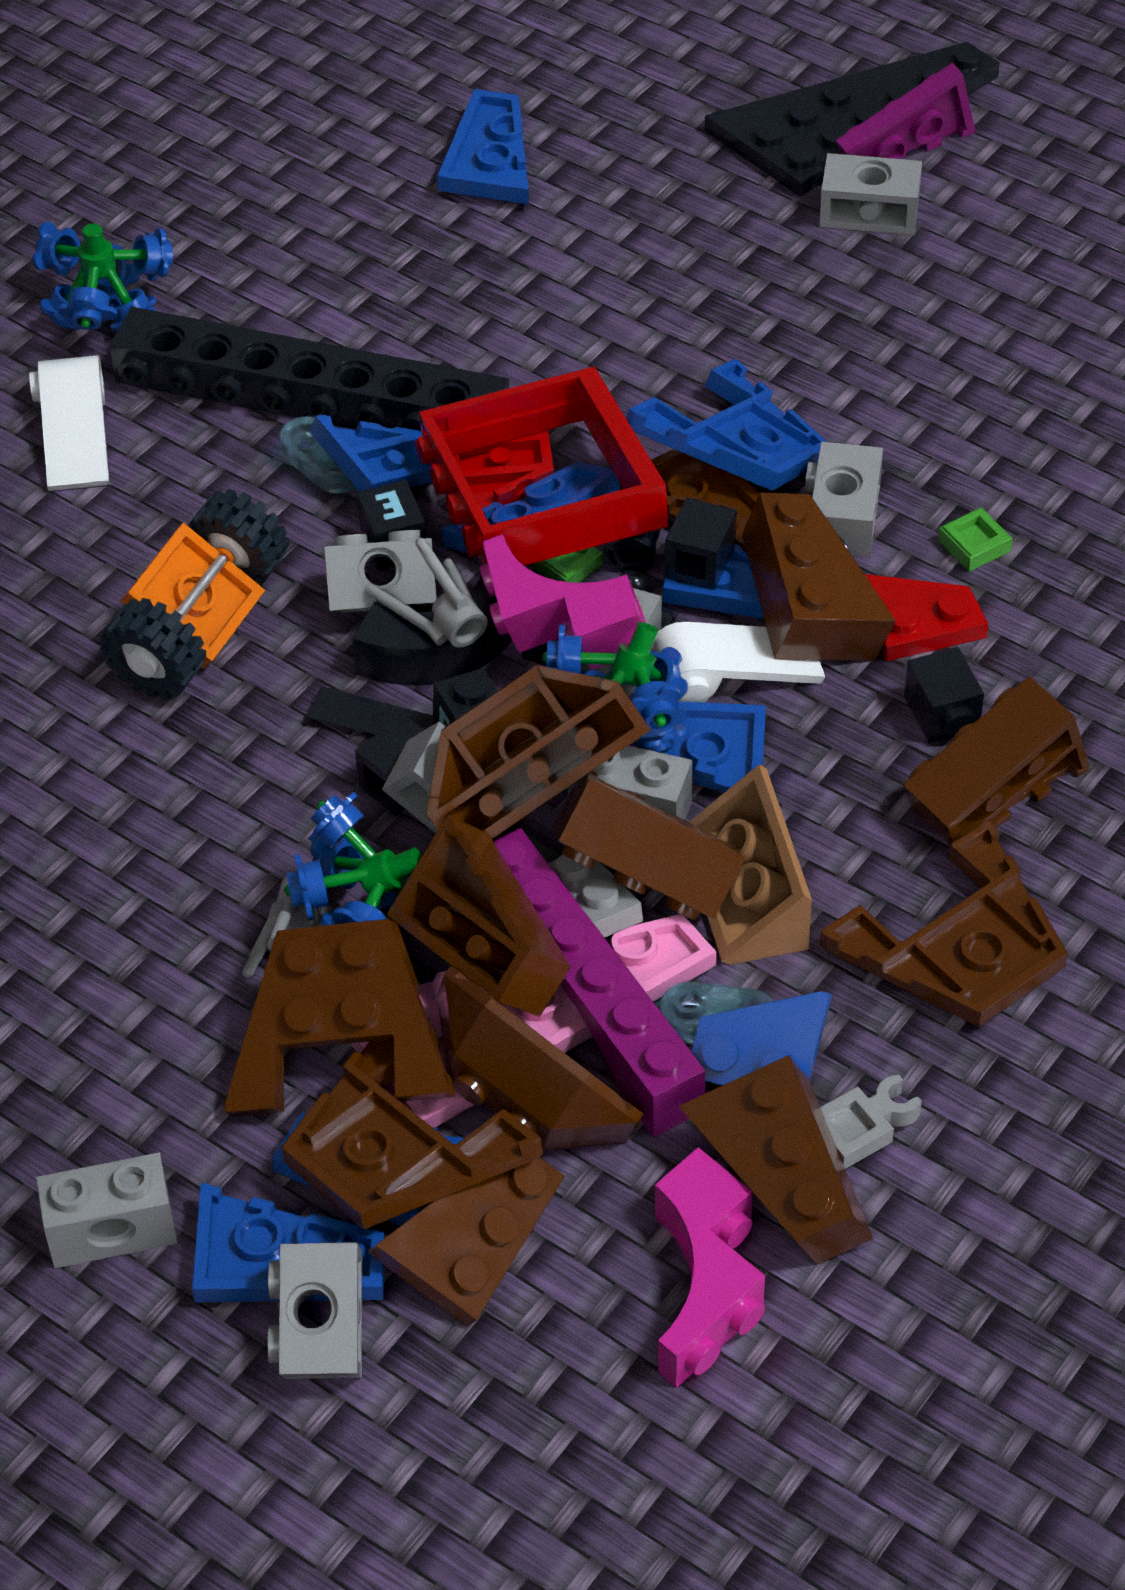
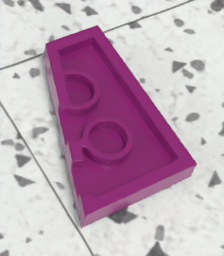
[836,63,976,159]

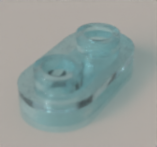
[280,416,356,493]
[661,982,774,1044]

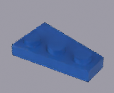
[437,89,529,204]

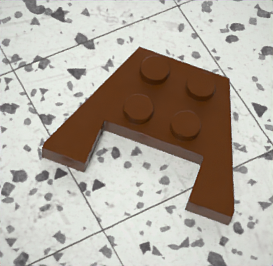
[820,820,1068,1027]
[225,919,455,1116]
[281,1039,543,1230]

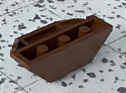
[426,665,651,838]
[437,966,644,1150]

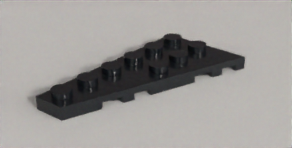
[705,42,1000,197]

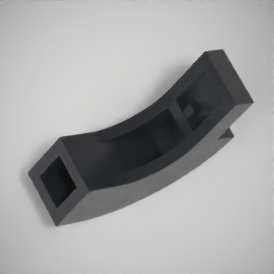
[352,575,512,686]

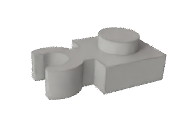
[820,1075,922,1169]

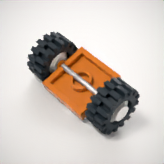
[99,489,289,700]

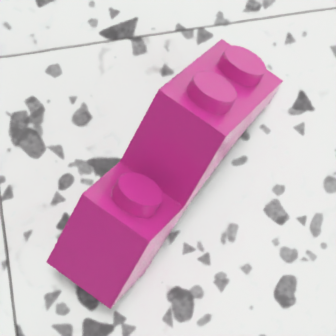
[480,534,654,670]
[655,1147,765,1388]

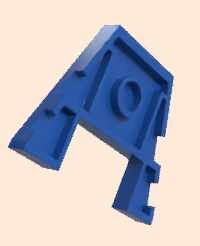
[626,359,827,491]

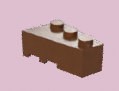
[742,493,896,661]
[903,676,1090,845]
[552,771,746,920]
[387,815,571,1017]
[679,1055,873,1264]

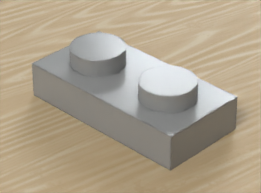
[548,854,643,938]

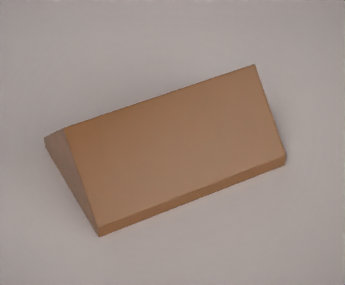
[690,764,812,965]

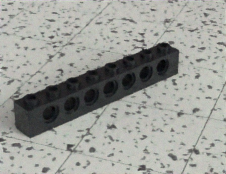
[109,306,509,432]

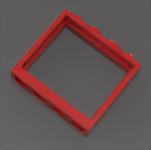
[415,366,668,566]

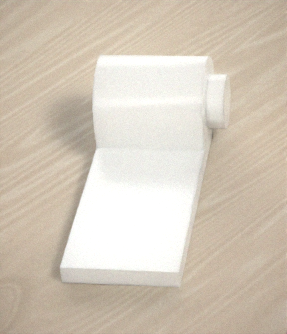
[29,355,110,491]
[652,622,825,702]

